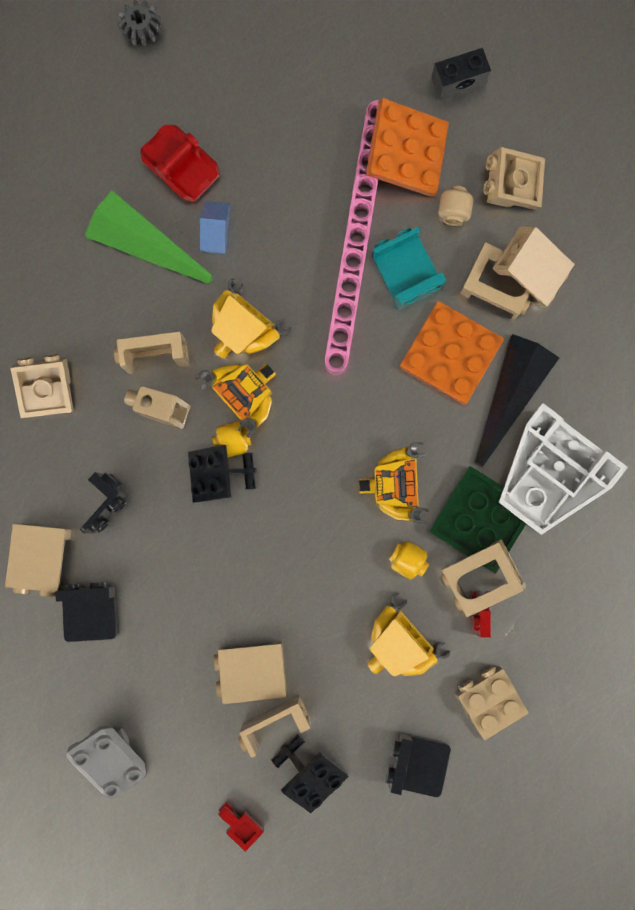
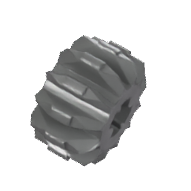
[118,0,162,47]

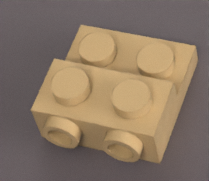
[484,147,545,210]
[10,354,74,418]
[455,666,529,741]

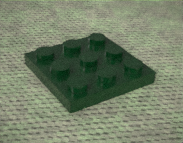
[428,466,526,574]

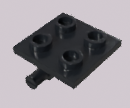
[188,445,257,503]
[271,734,349,813]

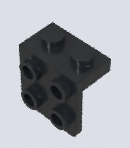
[80,472,129,534]
[55,582,117,642]
[386,733,451,797]

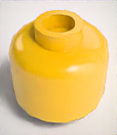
[212,421,251,458]
[389,541,429,580]

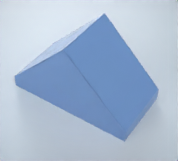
[200,201,231,254]

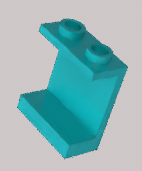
[371,227,447,309]

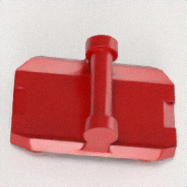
[140,125,220,202]

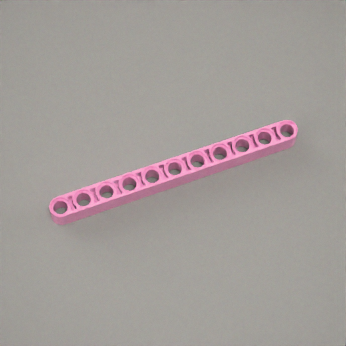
[325,100,379,376]

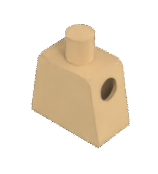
[124,386,191,430]

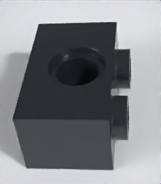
[431,48,491,100]

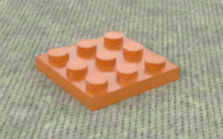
[366,98,449,197]
[399,301,504,405]

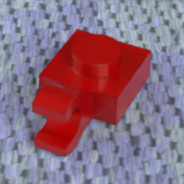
[470,591,491,638]
[218,802,264,852]

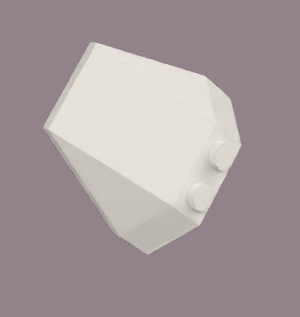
[499,403,628,535]

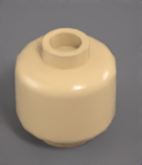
[438,186,474,226]

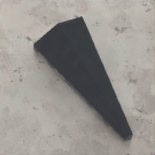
[475,334,559,467]

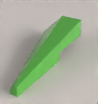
[85,190,214,285]

